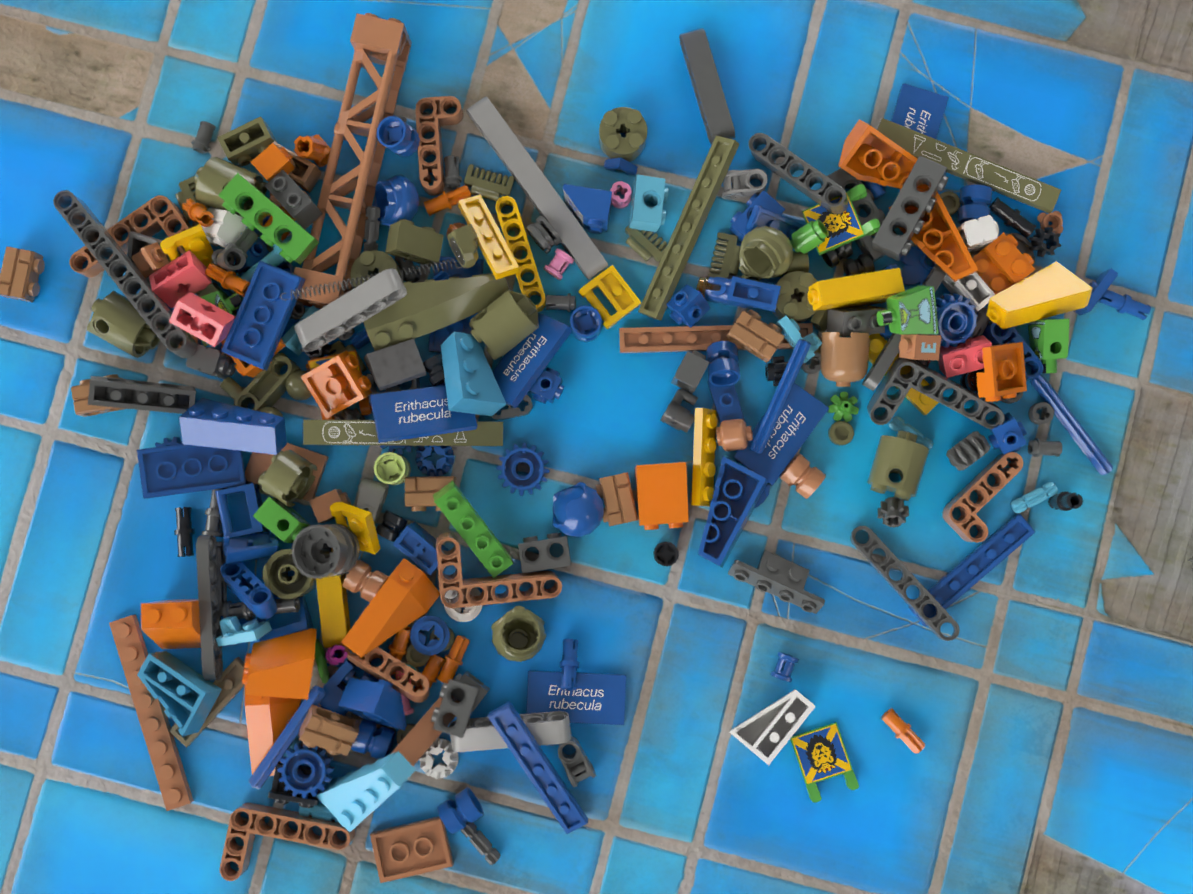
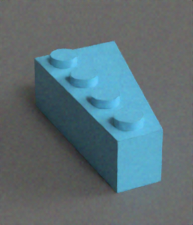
[316,751,416,832]

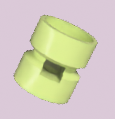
[374,452,411,485]

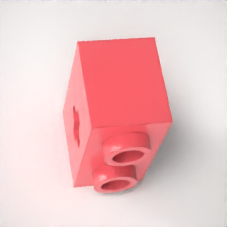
[149,250,212,309]
[169,292,235,347]
[938,335,992,378]

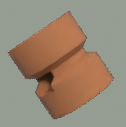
[779,453,826,499]
[342,559,389,603]

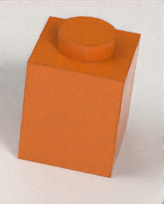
[251,143,295,182]

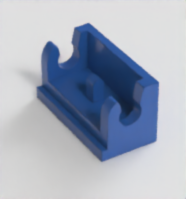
[393,522,449,575]
[222,530,279,564]

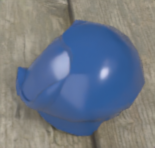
[372,175,419,227]
[552,482,604,537]

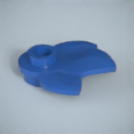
[900,247,936,285]

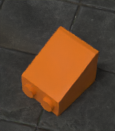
[635,462,689,530]
[141,599,201,649]
[242,628,317,700]

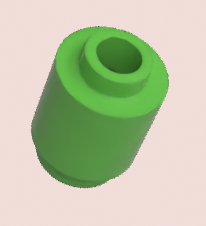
[790,220,829,254]

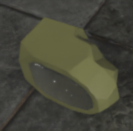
[447,224,479,269]

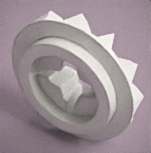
[444,587,483,622]
[419,738,459,779]

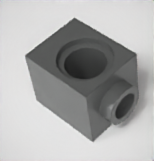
[452,671,490,711]

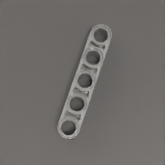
[294,268,407,352]
[449,711,572,752]

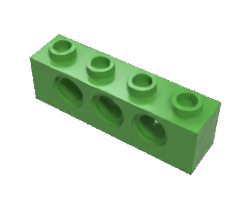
[218,173,319,264]
[433,481,514,578]

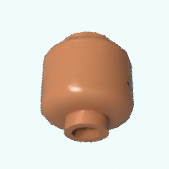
[716,419,753,451]

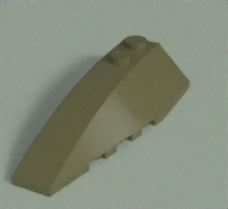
[364,273,509,351]

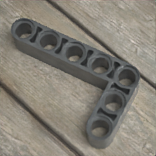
[867,357,1004,429]

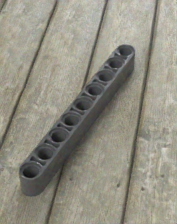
[53,190,197,359]

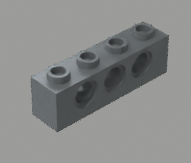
[872,156,949,261]
[821,168,897,262]
[88,376,196,414]

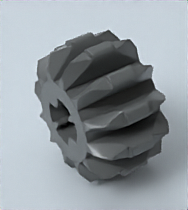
[946,431,991,471]

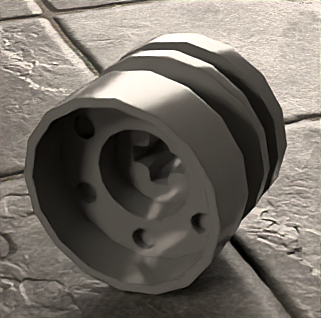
[292,524,360,578]

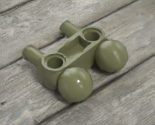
[220,353,312,417]

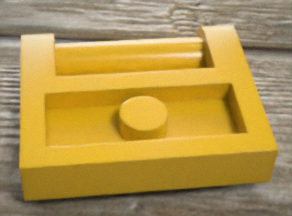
[160,224,214,268]
[578,265,642,330]
[330,502,381,555]

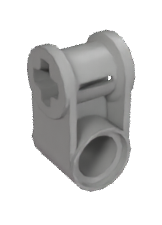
[722,169,768,200]
[356,478,389,525]

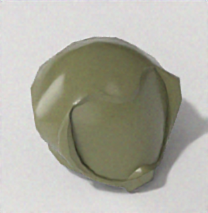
[739,226,794,279]
[491,606,546,662]

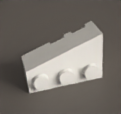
[729,689,816,765]

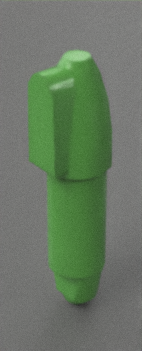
[315,639,330,684]

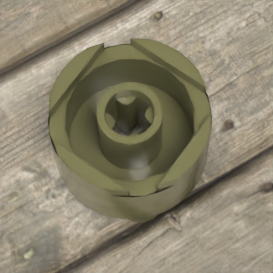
[599,107,647,162]
[350,250,404,288]
[773,271,817,324]
[258,450,317,507]
[263,549,316,599]

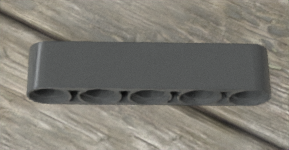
[679,28,735,145]
[748,133,849,214]

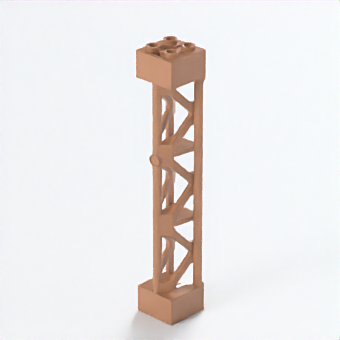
[294,13,412,309]

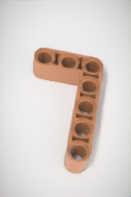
[69,195,192,278]
[436,532,562,608]
[220,803,355,881]

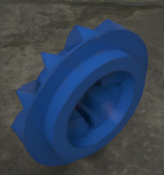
[415,446,454,477]
[410,615,450,655]

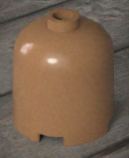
[820,332,870,387]

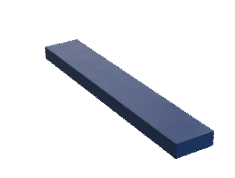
[908,513,1036,626]
[488,701,588,834]

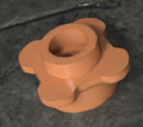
[1037,211,1063,233]

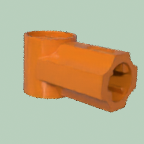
[294,135,331,167]

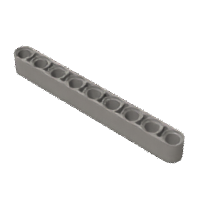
[466,96,608,280]

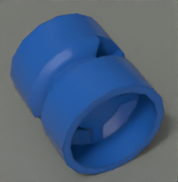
[377,116,420,157]
[957,185,993,225]
[570,305,602,342]
[706,341,740,387]
[351,719,396,760]
[437,787,484,834]

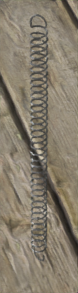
[280,259,462,301]

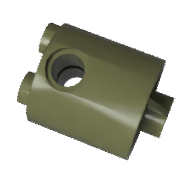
[194,157,268,218]
[469,289,539,360]
[87,291,161,358]
[867,430,929,501]

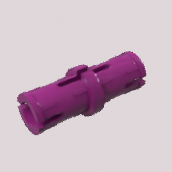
[325,645,347,665]

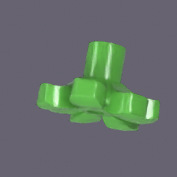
[828,392,859,422]

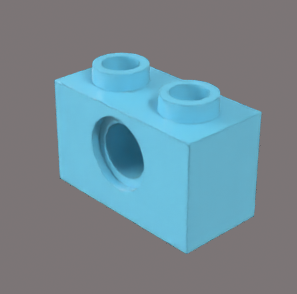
[628,174,668,232]

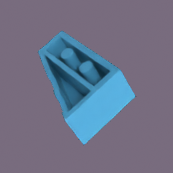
[440,332,506,416]
[137,651,222,736]

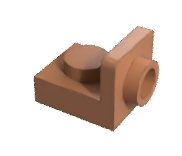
[131,242,170,278]

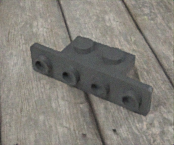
[728,550,825,614]

